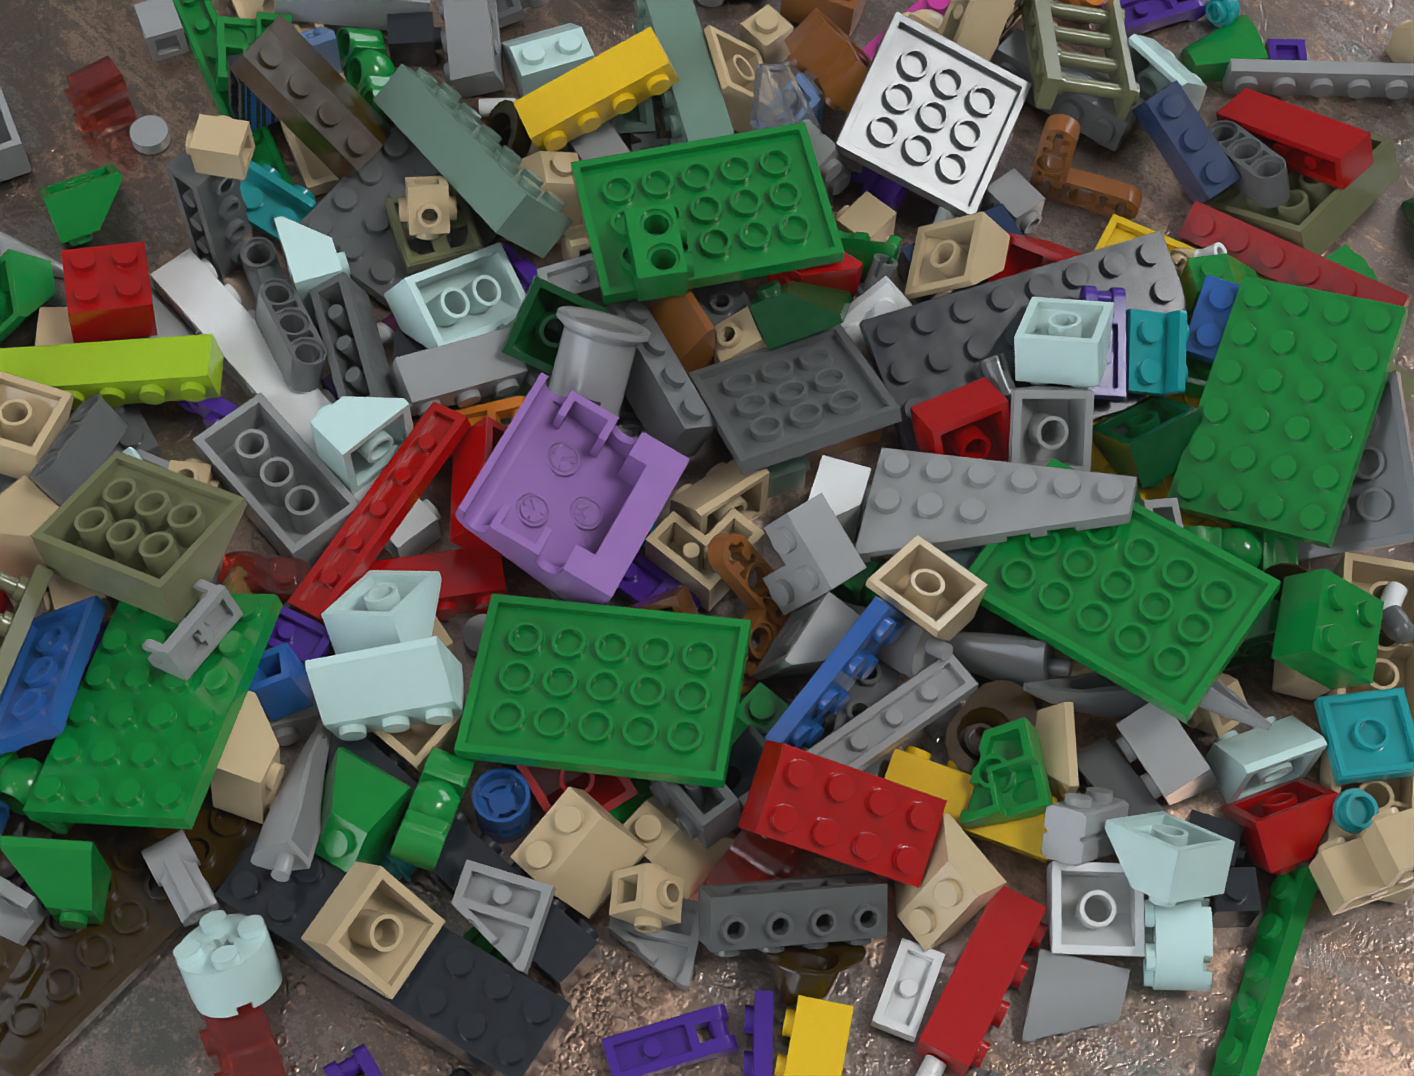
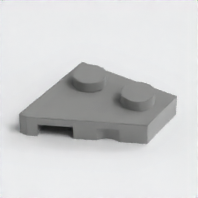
[451,859,556,975]
[608,898,700,991]

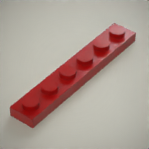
[1178,200,1412,307]
[288,401,471,626]

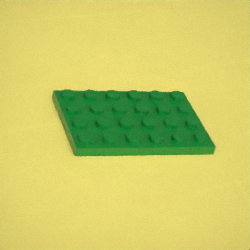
[571,122,845,305]
[1167,275,1409,549]
[968,458,1281,724]
[23,594,283,829]
[454,594,752,788]

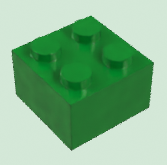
[1271,568,1384,690]

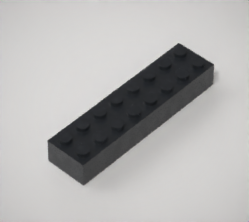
[215,836,576,1076]

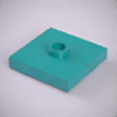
[1314,687,1414,785]

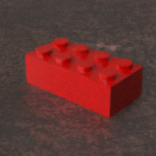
[738,740,947,888]

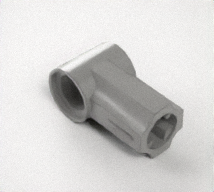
[141,829,220,927]

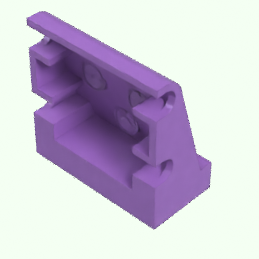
[456,372,690,605]

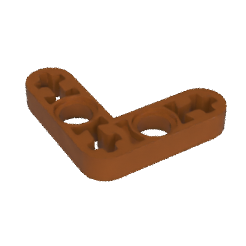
[1029,114,1142,220]
[708,533,792,694]

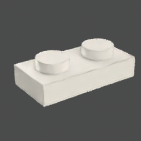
[841,276,912,351]
[870,938,945,1043]

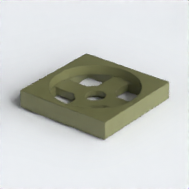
[384,183,484,274]

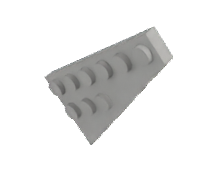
[855,448,1137,563]

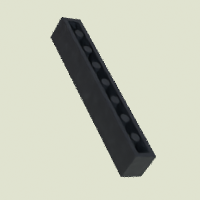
[324,732,602,997]

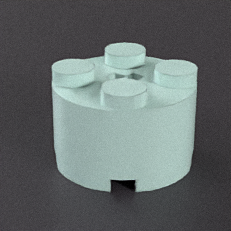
[1143,898,1213,991]
[173,910,282,1018]

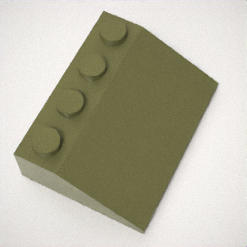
[1205,134,1399,256]
[31,451,247,624]

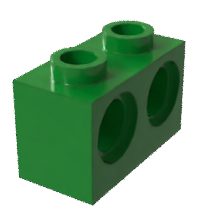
[624,203,694,301]

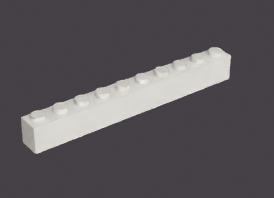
[150,248,441,558]

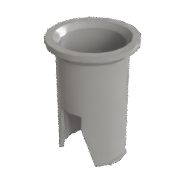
[548,306,651,423]

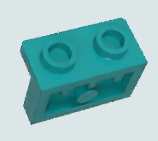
[240,161,317,245]
[1126,309,1189,397]

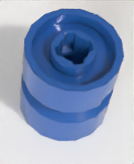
[472,767,533,844]

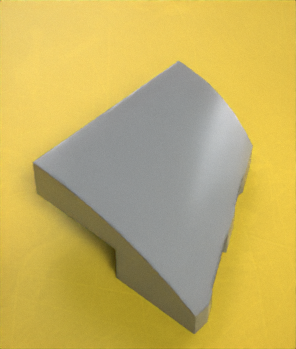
[1020,949,1130,1044]

